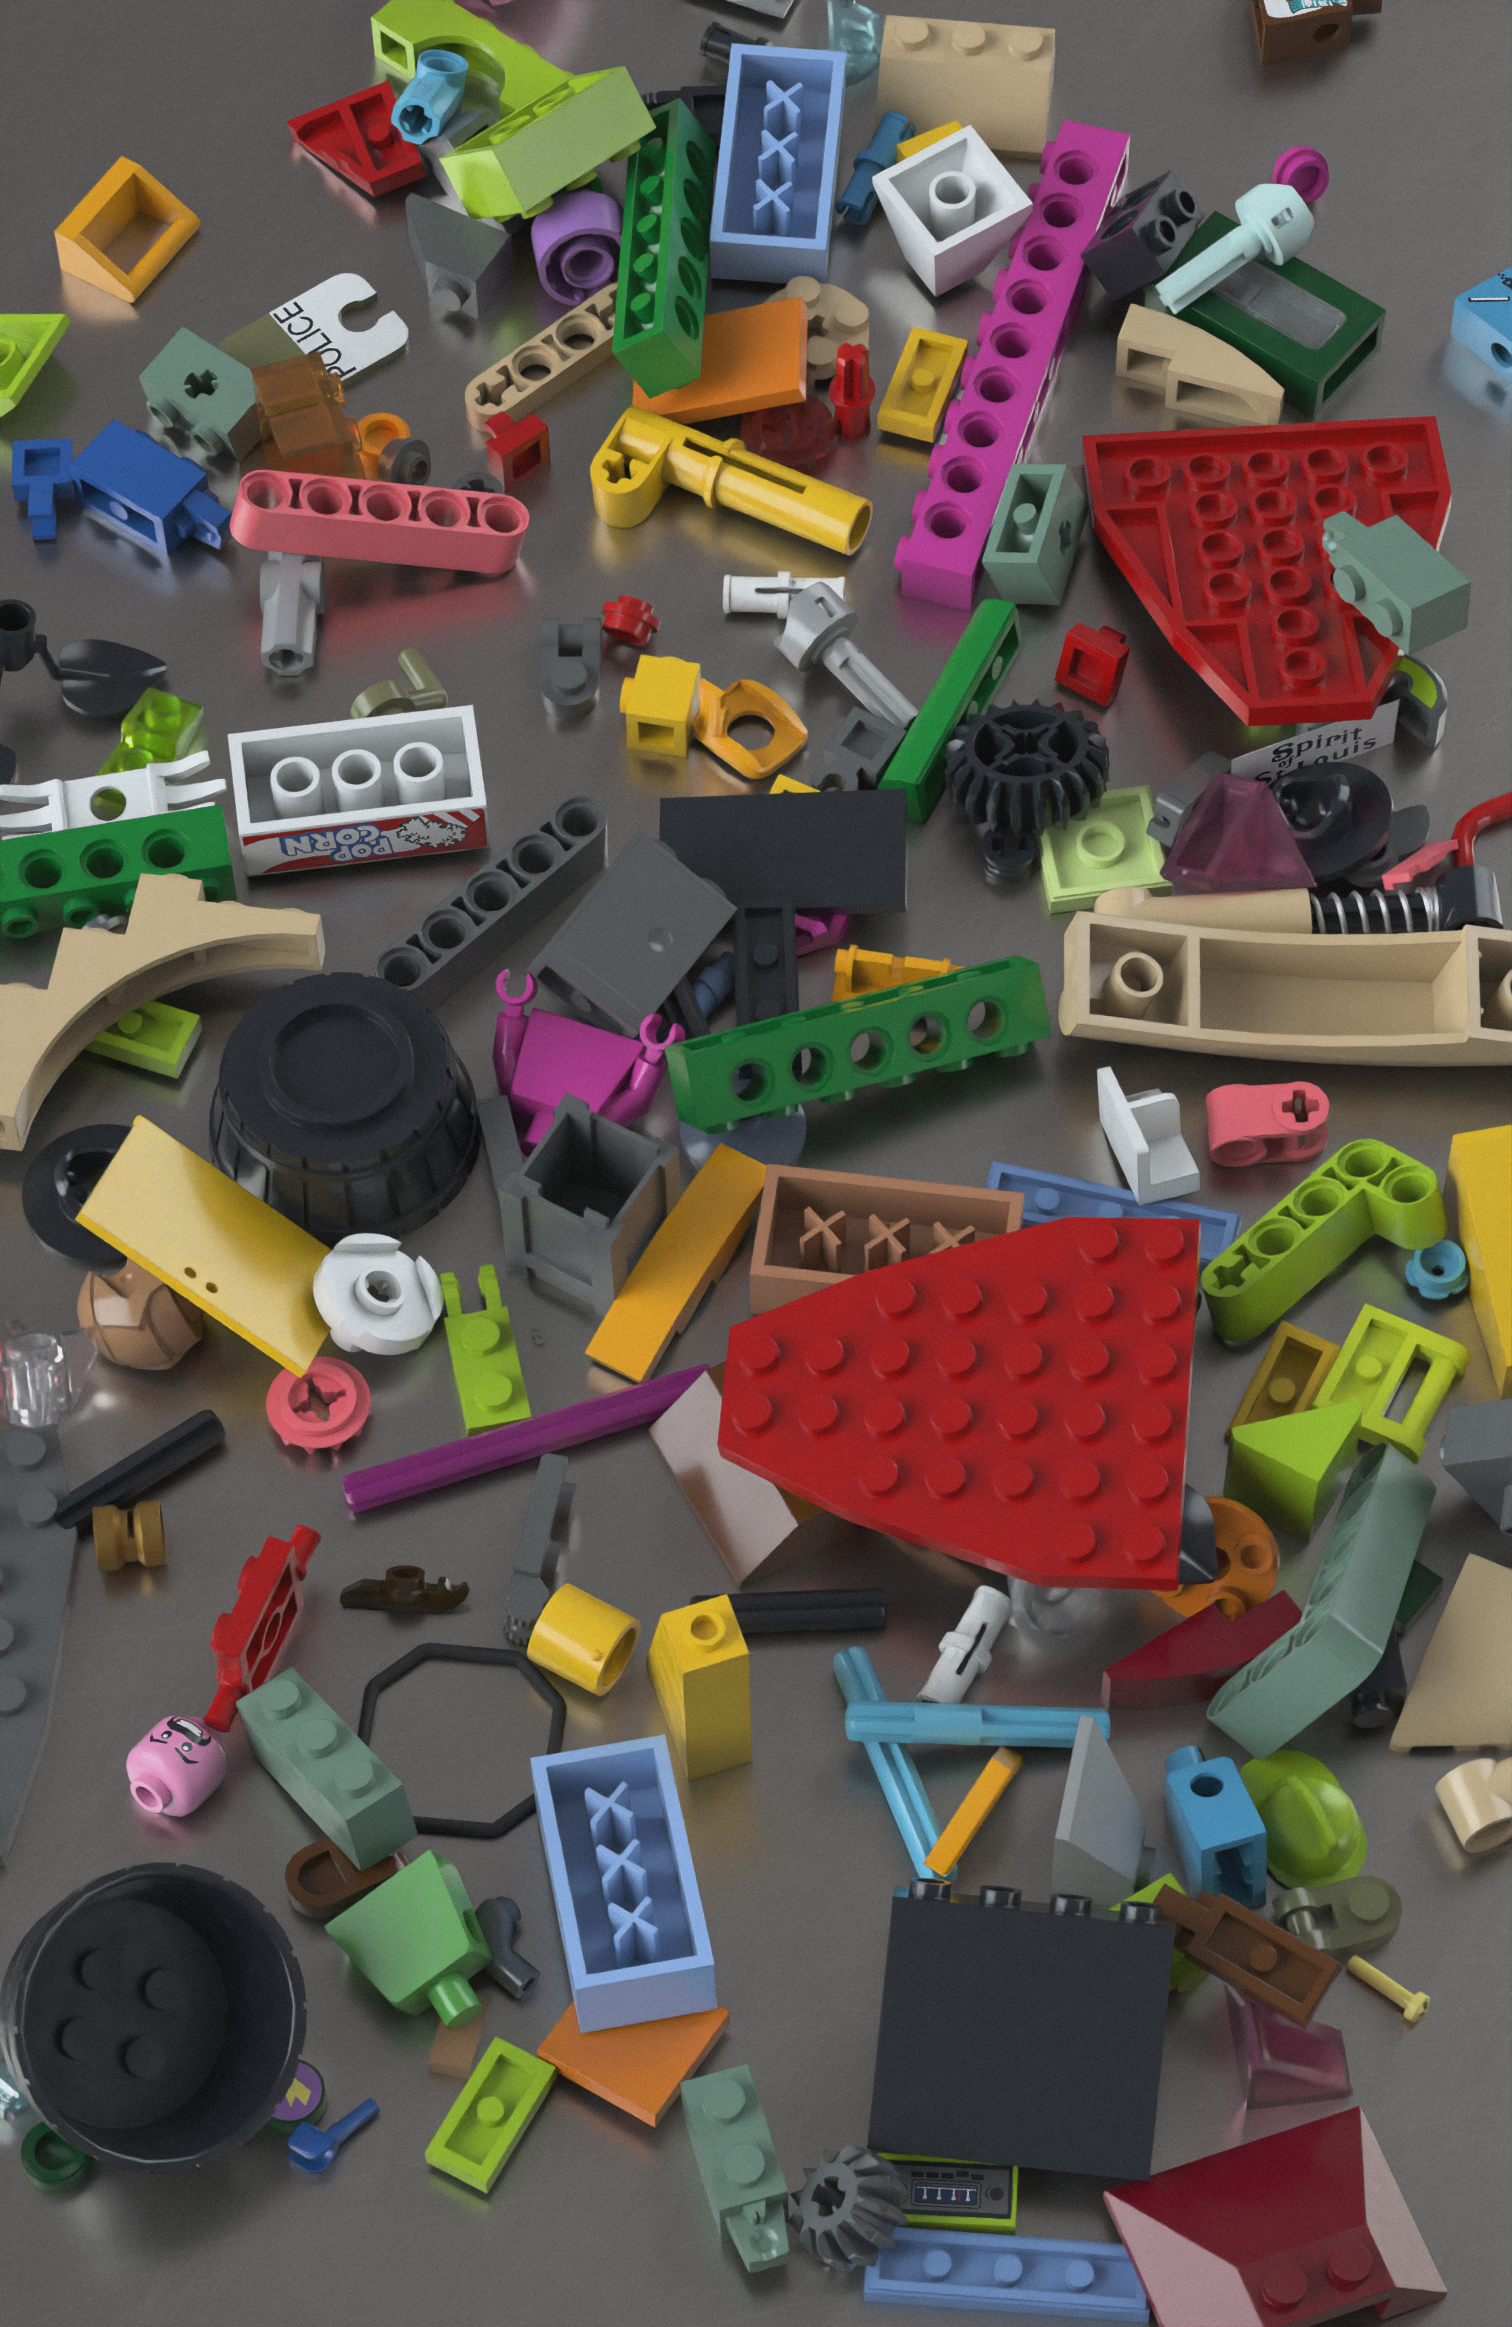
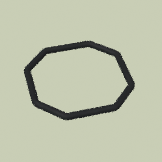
[357,1642,567,1837]

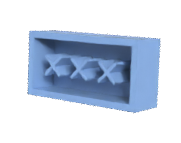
[709,43,846,284]
[530,1734,718,2034]

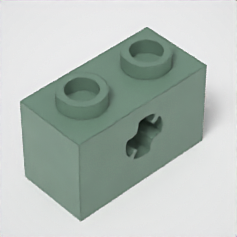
[138,326,283,463]
[982,464,1090,605]

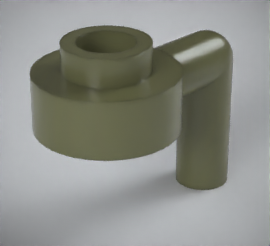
[350,647,448,719]

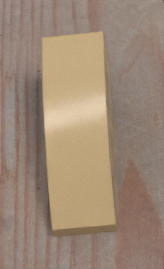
[1115,303,1284,427]

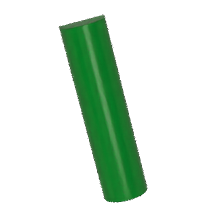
[877,599,1024,822]

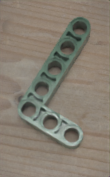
[1206,1441,1438,1760]

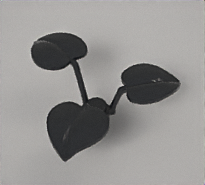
[0,599,167,785]

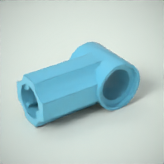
[391,50,468,145]

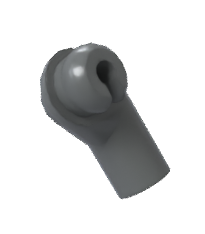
[475,1896,540,1998]

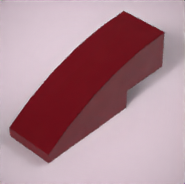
[1101,1590,1303,1710]

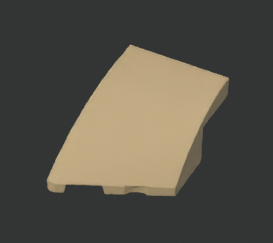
[1389,1552,1512,1753]

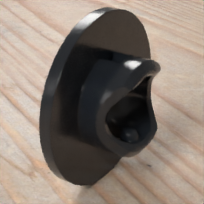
[1242,762,1395,885]
[22,1124,132,1266]

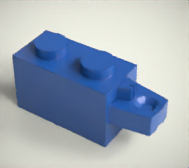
[69,419,233,556]

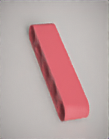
[229,470,530,573]

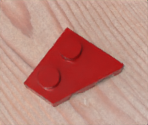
[287,81,427,197]

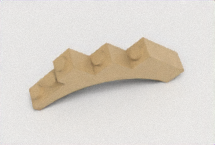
[0,873,326,1151]

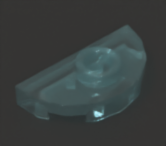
[827,0,884,87]

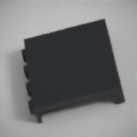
[867,1877,1176,2182]

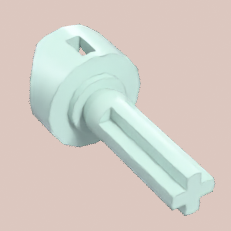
[1155,184,1315,314]

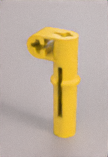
[590,405,873,556]

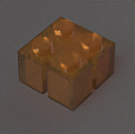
[251,351,366,480]

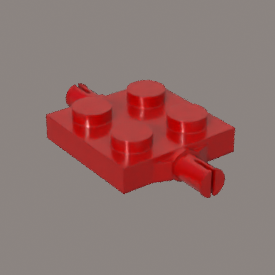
[203,1525,321,1733]

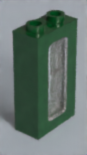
[1143,210,1386,420]

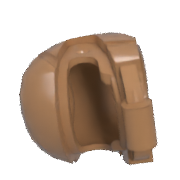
[76,1257,205,1370]

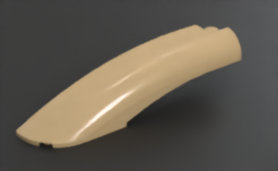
[1057,911,1512,1067]

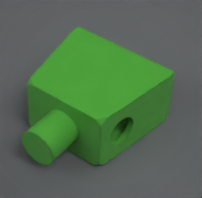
[324,1849,492,2030]

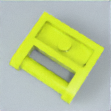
[1311,1303,1471,1464]

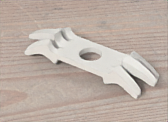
[0,750,227,840]

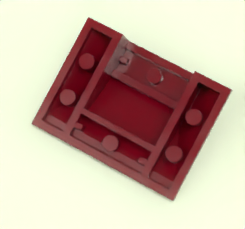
[1102,2106,1448,2327]

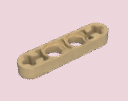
[464,282,618,433]

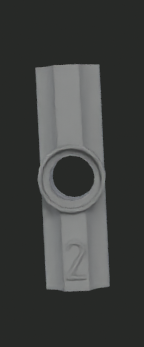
[260,551,325,676]

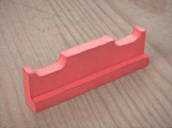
[1382,839,1459,890]

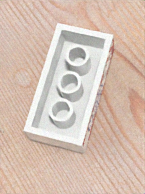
[228,705,490,877]

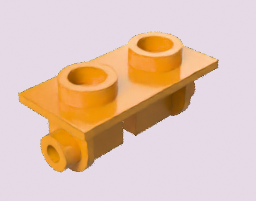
[831,944,965,1018]

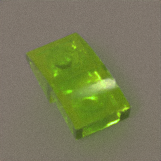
[94,687,203,806]

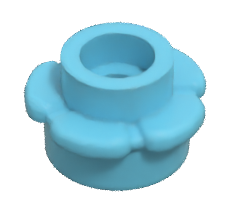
[1405,1239,1469,1300]

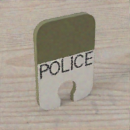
[218,273,409,420]

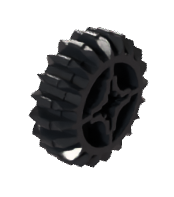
[944,698,1110,837]

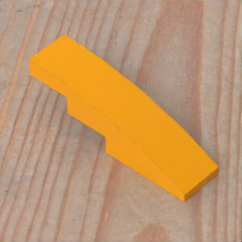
[585,1143,767,1384]

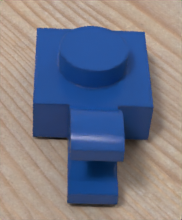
[12,438,75,540]

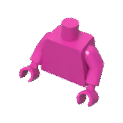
[492,969,685,1157]

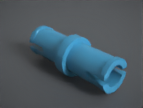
[835,111,916,225]

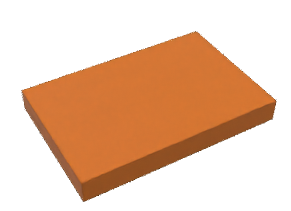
[632,296,808,425]

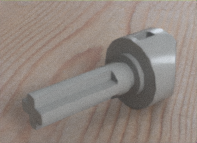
[773,582,919,733]

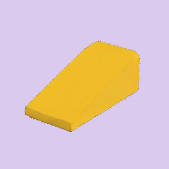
[1224,1320,1341,1438]

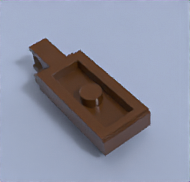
[1153,1883,1342,2030]

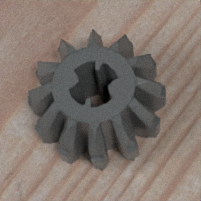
[788,2144,911,2272]

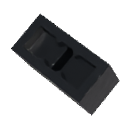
[1080,170,1205,301]

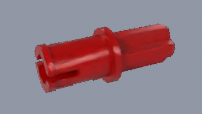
[829,342,876,441]

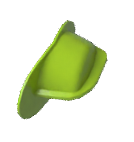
[1239,1749,1367,1889]

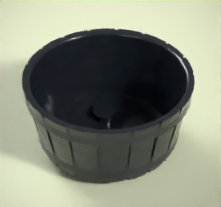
[209,972,481,1250]
[0,1862,307,2174]

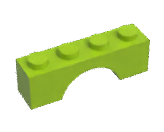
[371,0,575,120]

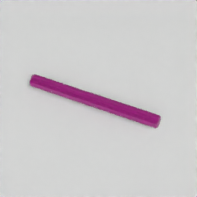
[342,1364,711,1512]

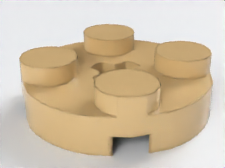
[763,276,869,387]

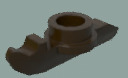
[340,1565,470,1613]

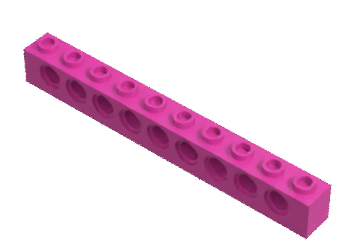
[894,120,1130,612]

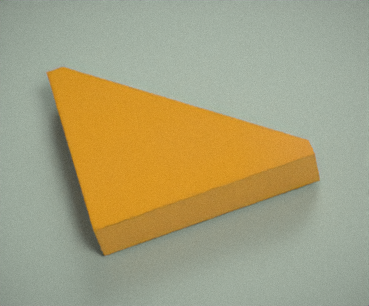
[923,1746,1024,1876]

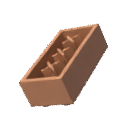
[749,1164,1025,1314]

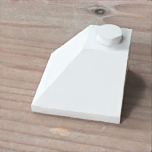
[872,125,1033,297]

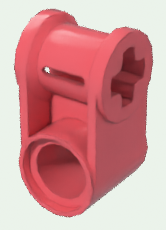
[1205,1081,1329,1168]

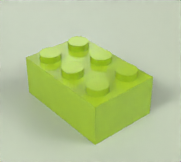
[439,66,656,223]

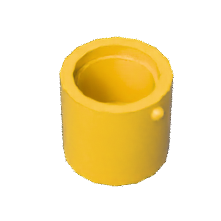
[527,1583,641,1697]

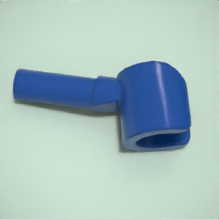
[288,2098,380,2174]

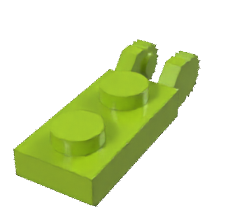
[439,1264,532,1437]

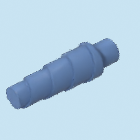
[659,951,734,1044]

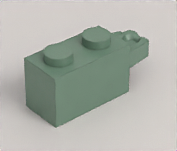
[1322,511,1471,655]
[680,2063,790,2273]

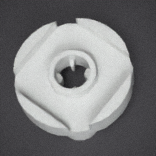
[313,1233,444,1355]

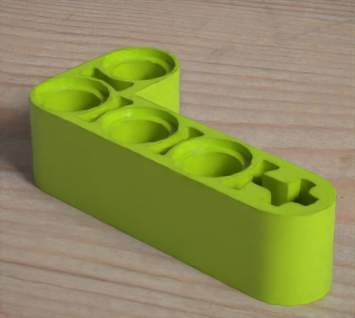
[1200,1139,1449,1342]

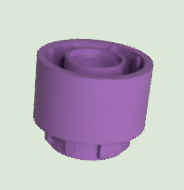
[531,189,624,306]

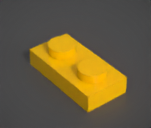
[877,327,969,443]

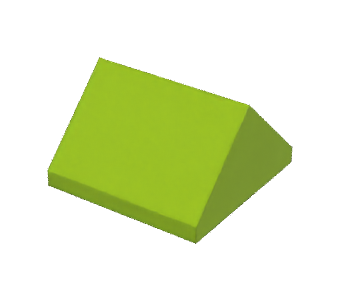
[1223,1399,1363,1544]

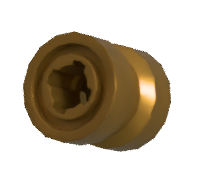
[93,1500,167,1572]

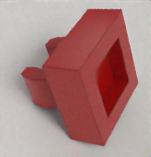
[483,411,551,494]
[1054,622,1130,707]

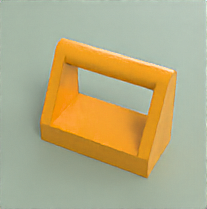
[54,156,201,303]

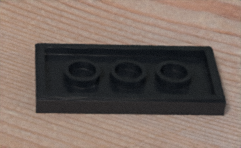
[659,789,908,919]

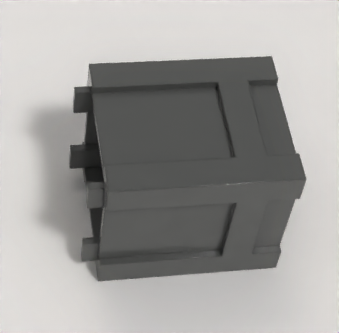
[499,1093,681,1318]

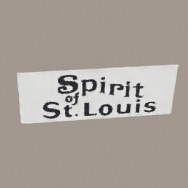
[1228,699,1399,802]

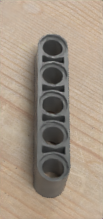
[373,795,610,1012]

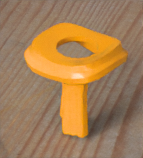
[692,678,808,780]

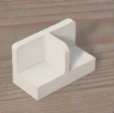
[1097,1066,1200,1206]

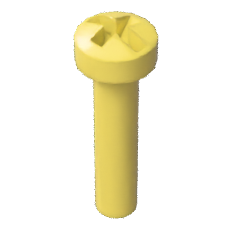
[1346,1955,1430,2023]

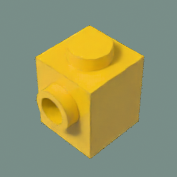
[620,655,701,758]

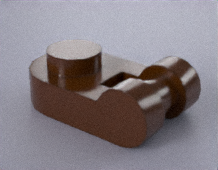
[284,1836,410,1918]

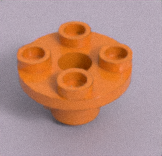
[1150,1496,1280,1623]

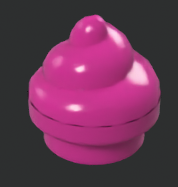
[1272,145,1329,203]

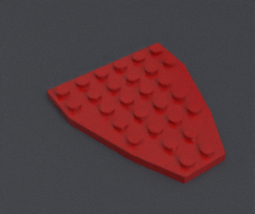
[1082,416,1452,727]
[717,1217,1202,1591]

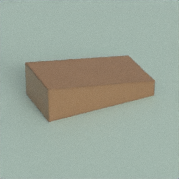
[428,1993,492,2080]

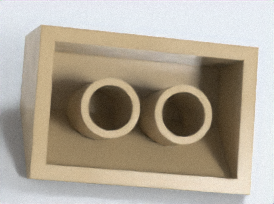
[874,15,1056,161]

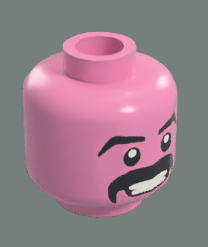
[126,1716,228,1817]

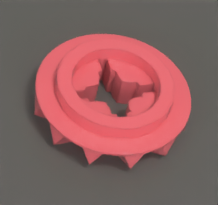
[266,1356,371,1455]

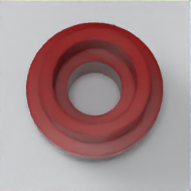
[601,595,661,645]

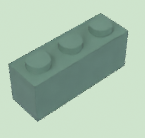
[236,1666,418,1872]

